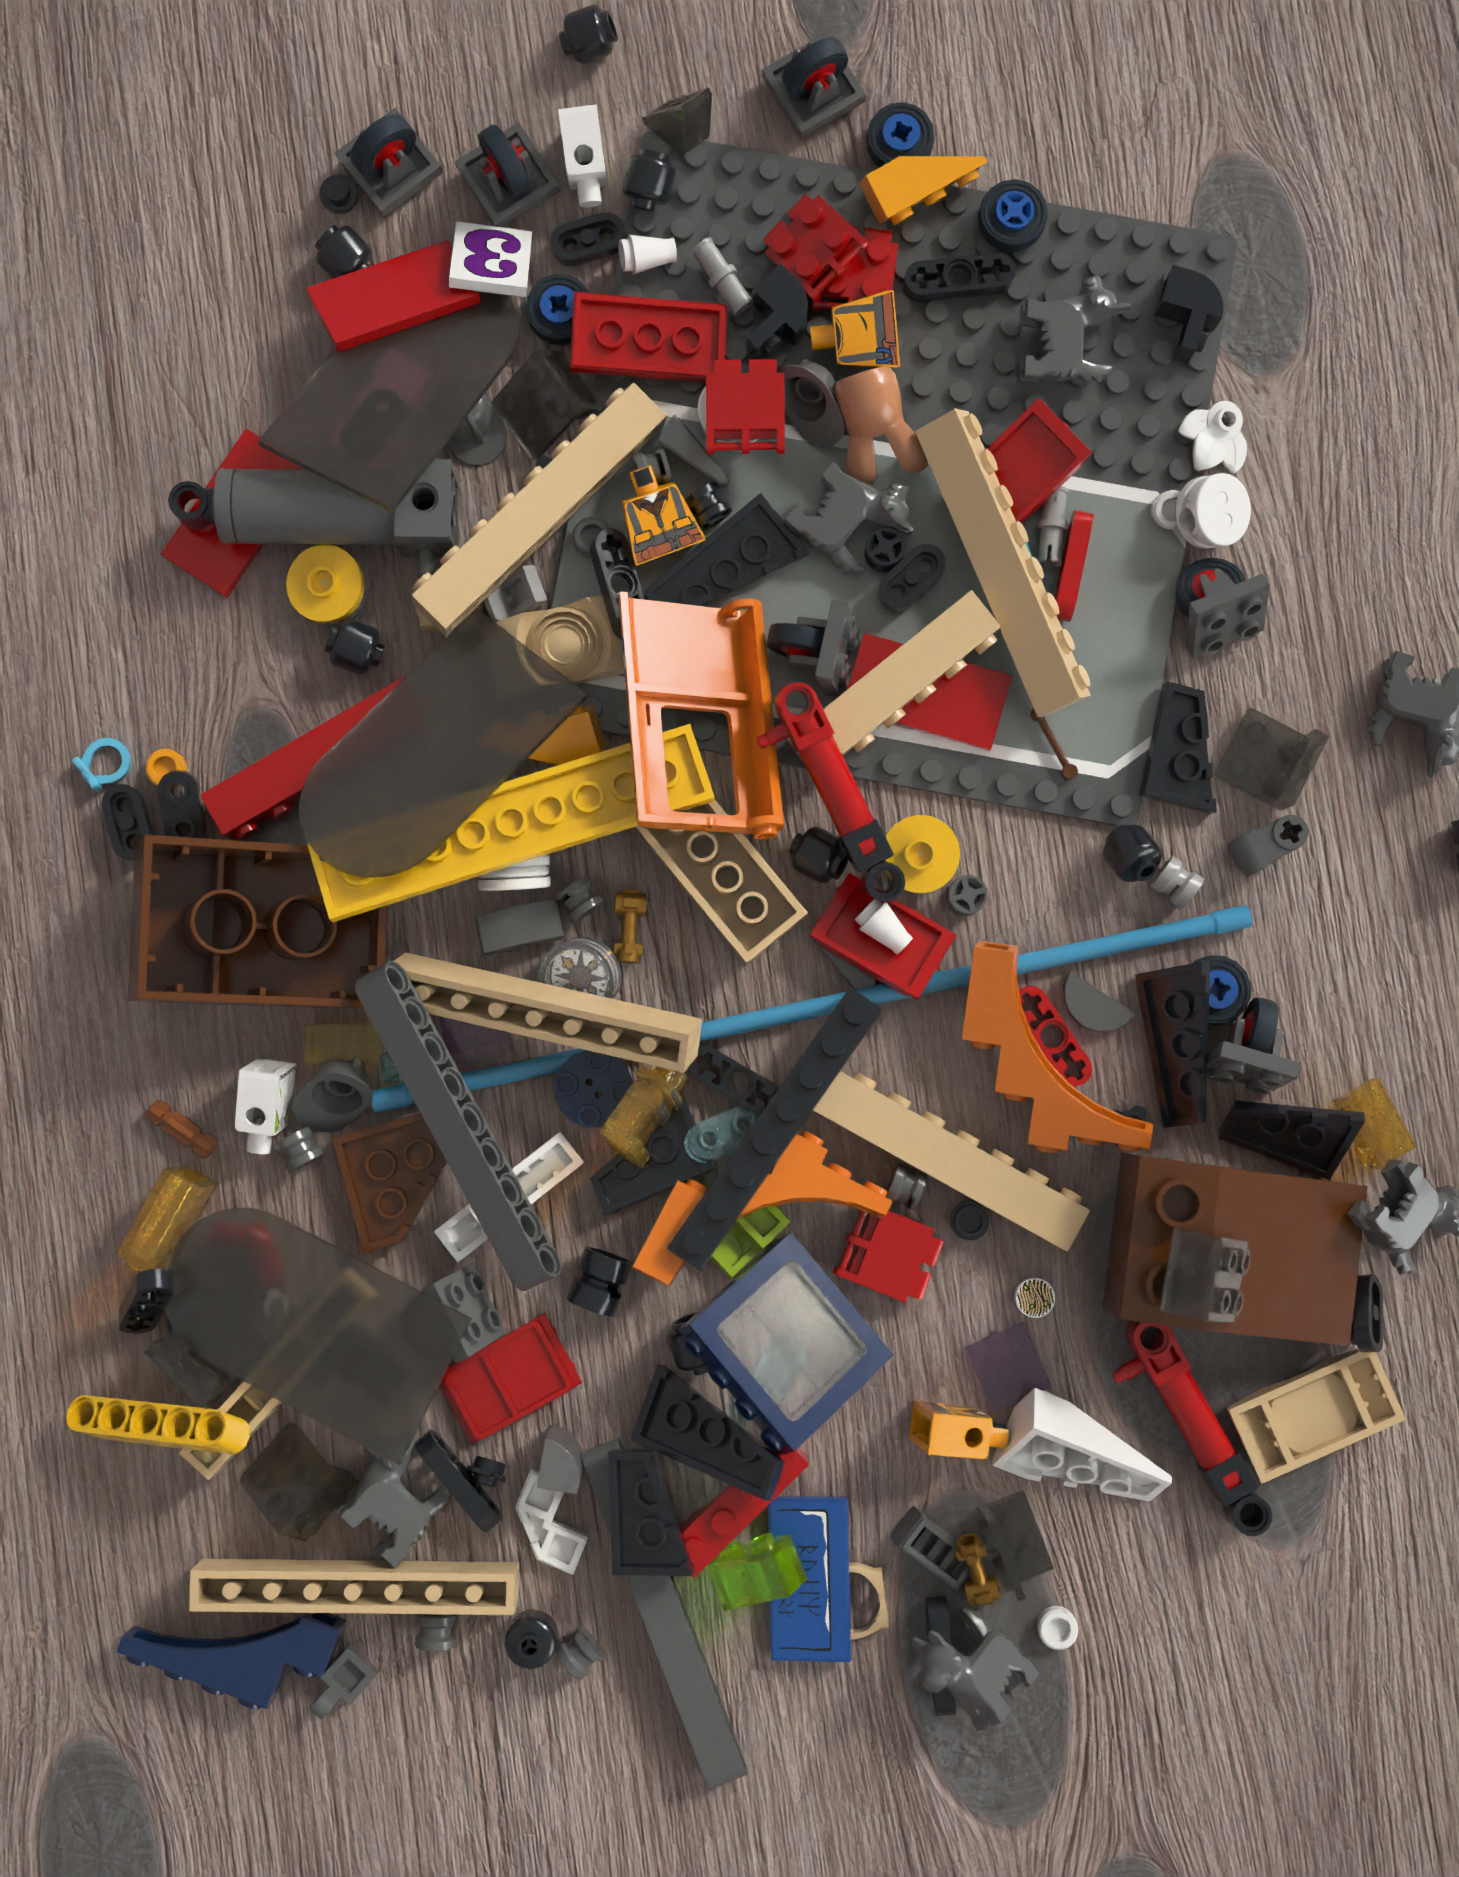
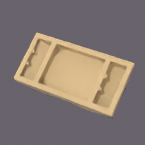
[481,592,628,703]
[1226,1349,1406,1484]

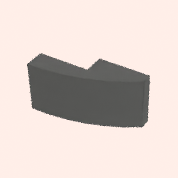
[475,899,565,955]

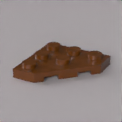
[332,1113,447,1253]

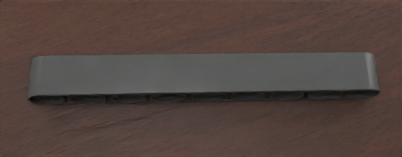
[355,961,561,1291]
[581,1438,748,1790]

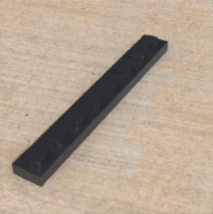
[667,987,883,1272]

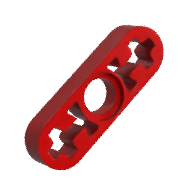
[1054,510,1094,622]
[1019,986,1092,1086]

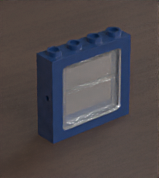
[678,1232,893,1455]

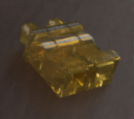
[599,1065,688,1169]

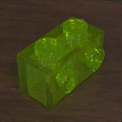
[707,1533,807,1611]

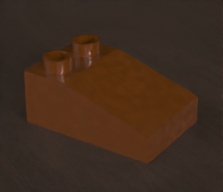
[128,835,387,1009]
[1102,1152,1368,1346]

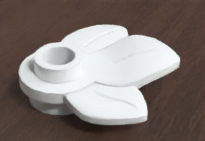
[1178,401,1247,473]

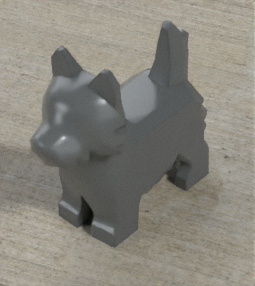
[1017,275,1131,384]
[784,462,914,574]
[1367,651,1459,778]
[1347,1159,1459,1274]
[335,1428,451,1568]
[911,1606,1040,1731]

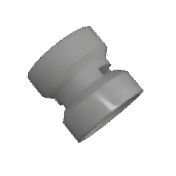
[1149,855,1204,909]

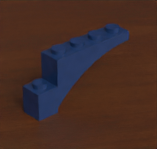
[117,1613,347,1709]

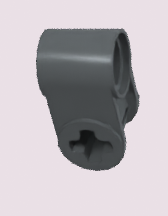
[1227,815,1309,877]

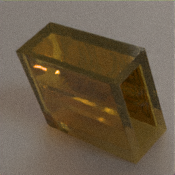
[116,1165,219,1273]

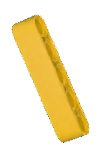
[66,1395,250,1454]

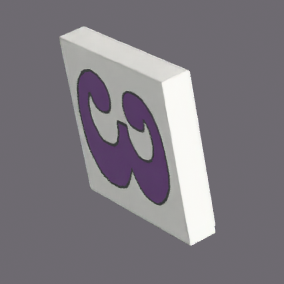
[449,221,532,297]

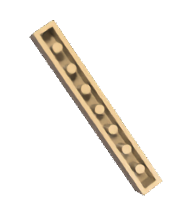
[412,382,667,637]
[915,409,1091,717]
[394,952,702,1072]
[813,1071,1090,1252]
[189,1559,519,1615]

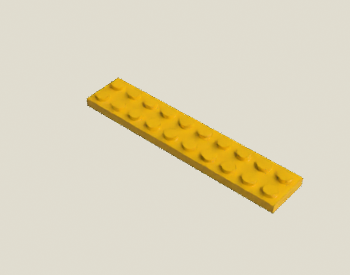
[307,724,715,923]

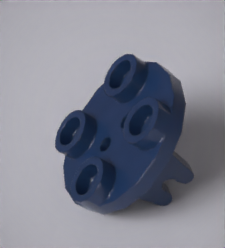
[554,1050,633,1128]

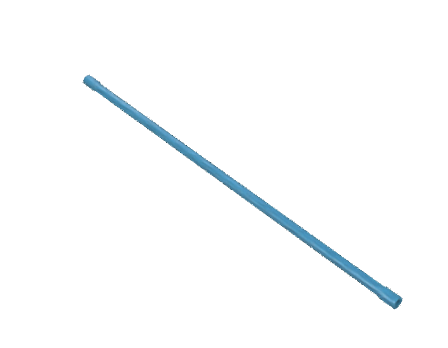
[371,905,1252,1113]

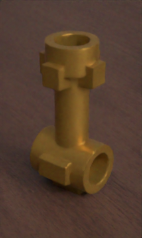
[613,889,647,963]
[955,1533,1002,1606]

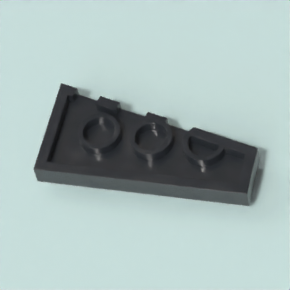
[642,493,810,606]
[1135,960,1210,1128]
[630,1364,785,1501]

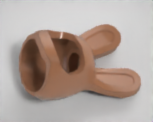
[834,366,928,485]

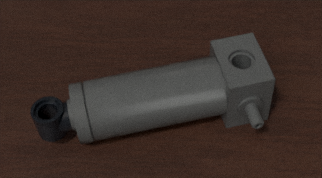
[168,459,459,578]

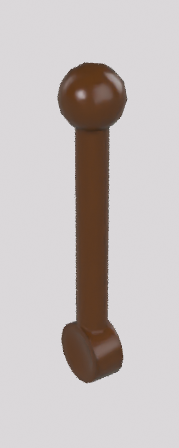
[1030,708,1078,780]

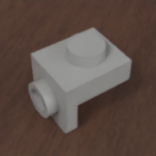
[484,565,547,623]

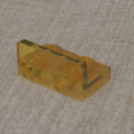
[1334,1078,1417,1170]

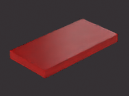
[306,240,480,352]
[570,292,727,383]
[160,428,310,598]
[847,633,1013,751]

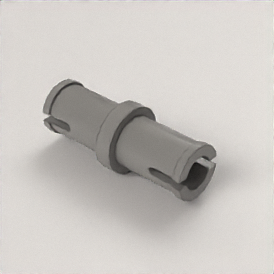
[691,237,755,317]
[1037,486,1069,568]

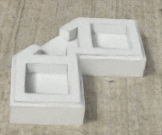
[515,1467,589,1575]

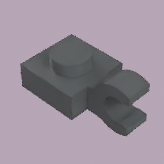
[310,1644,379,1719]

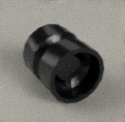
[566,1246,633,1317]

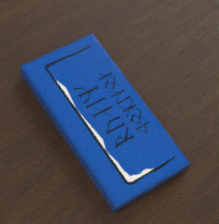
[768,1496,852,1662]

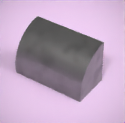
[537,1424,584,1494]

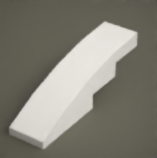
[434,1132,584,1263]

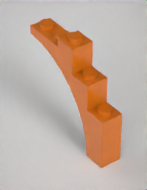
[962,940,1153,1153]
[633,1131,893,1287]

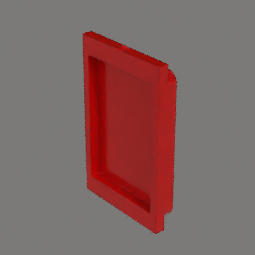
[987,398,1093,524]
[809,872,956,1001]
[434,1313,583,1445]

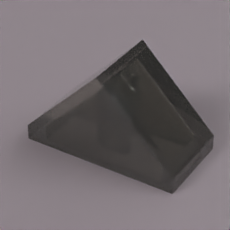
[642,87,712,156]

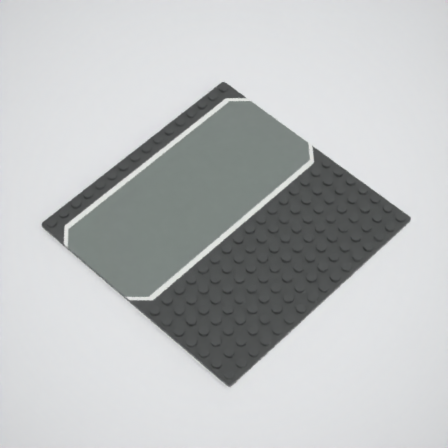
[532,131,1237,826]

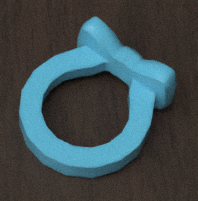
[72,738,132,792]

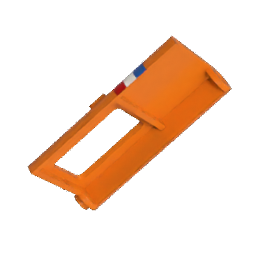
[618,592,784,840]

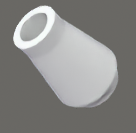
[619,235,677,275]
[855,898,913,955]

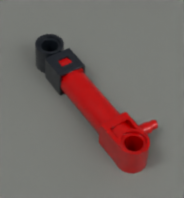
[756,682,905,902]
[1112,1321,1272,1536]

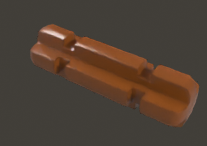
[145,1100,218,1159]

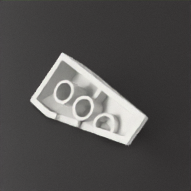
[992,1388,1172,1501]

